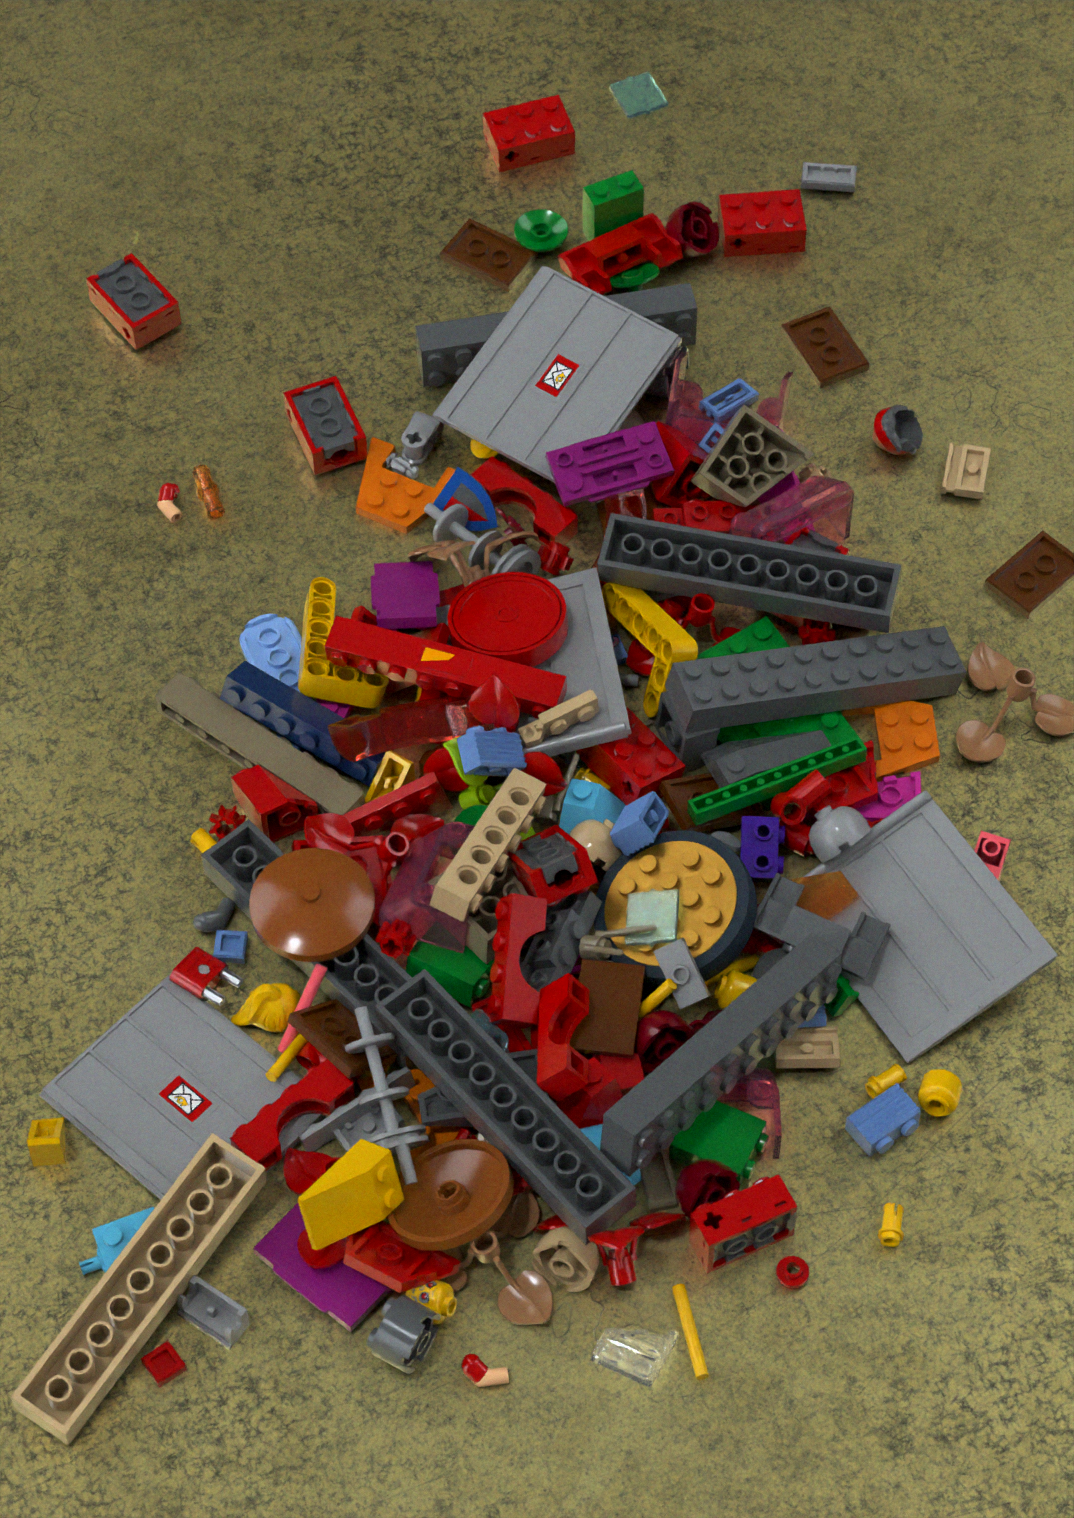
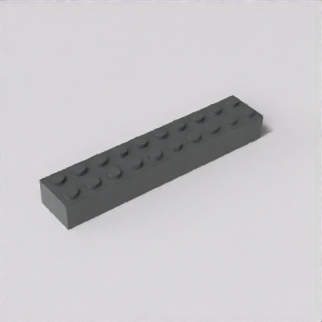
[415,283,697,387]
[597,513,901,633]
[665,626,967,733]
[201,819,416,1070]
[600,932,842,1177]
[375,969,636,1245]

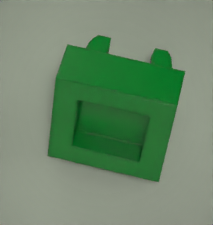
[824,973,859,1017]

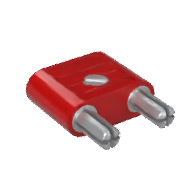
[169,947,243,1006]

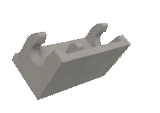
[177,1274,250,1350]

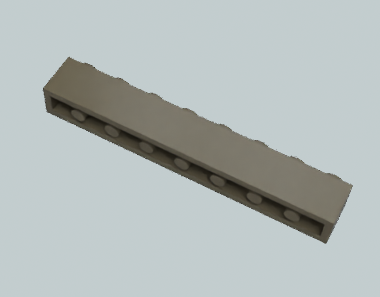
[155,672,365,815]

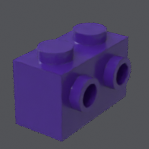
[740,816,785,883]

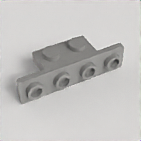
[299,1066,415,1152]

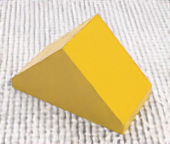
[365,749,415,804]
[27,1117,66,1167]

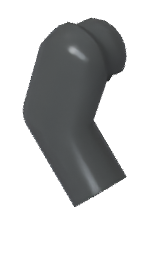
[193,898,236,932]

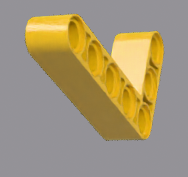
[298,577,389,708]
[602,583,698,717]

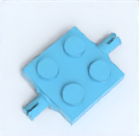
[79,1207,154,1275]

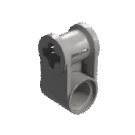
[401,411,444,466]

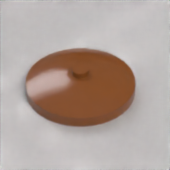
[249,848,375,962]
[387,1139,514,1251]

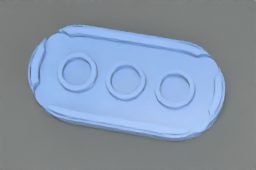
[239,614,312,699]

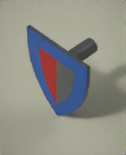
[433,466,498,531]

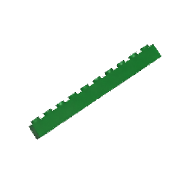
[687,736,867,826]

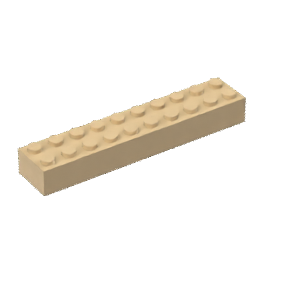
[11,1133,267,1446]

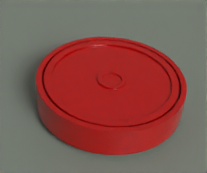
[447,572,568,667]

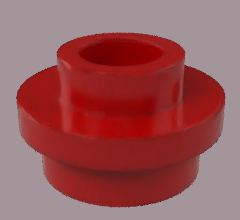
[776,1256,809,1289]

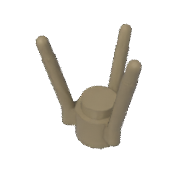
[534,754,580,826]
[579,924,657,979]

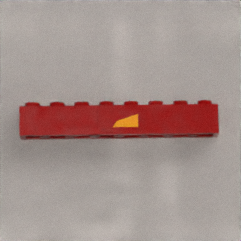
[325,616,567,719]

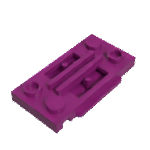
[545,421,674,507]
[371,561,440,631]
[253,1203,392,1332]

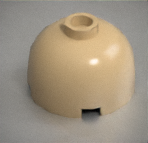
[569,819,623,872]
[532,1226,599,1292]

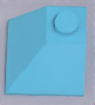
[559,778,626,834]

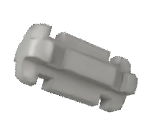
[386,453,419,480]

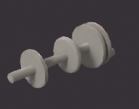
[424,503,541,575]
[345,1006,429,1185]

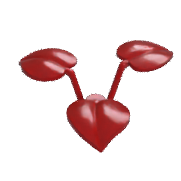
[626,593,741,677]
[423,673,567,796]
[304,813,444,928]
[283,1147,388,1269]
[533,1212,686,1286]

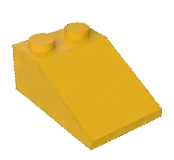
[297,1139,404,1250]

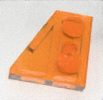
[789,871,859,920]

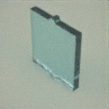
[609,72,668,119]
[625,889,680,947]

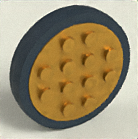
[593,830,757,989]

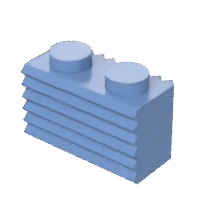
[457,726,527,777]
[610,791,669,856]
[845,1083,921,1157]

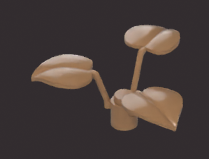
[407,531,539,587]
[956,641,1074,763]
[439,1190,553,1325]

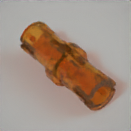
[191,465,225,520]

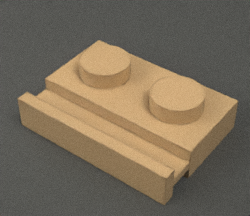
[941,442,991,499]
[775,1026,840,1068]

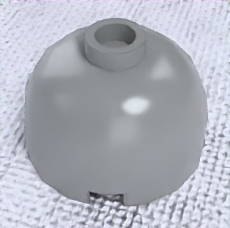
[809,805,871,863]

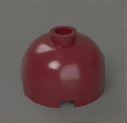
[665,201,720,258]
[634,1010,695,1074]
[675,1158,740,1219]

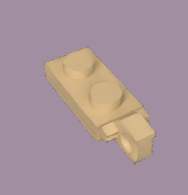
[518,689,599,748]

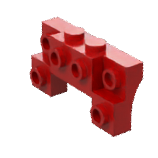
[558,213,683,295]
[651,499,774,542]

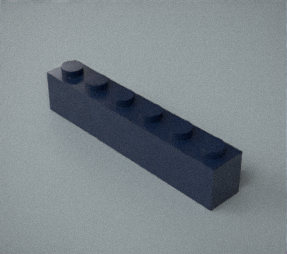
[220,661,395,787]

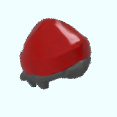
[872,404,924,455]

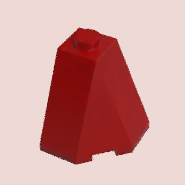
[652,421,711,508]
[231,765,319,843]
[557,1056,623,1129]

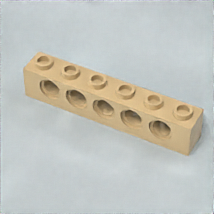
[430,768,547,922]

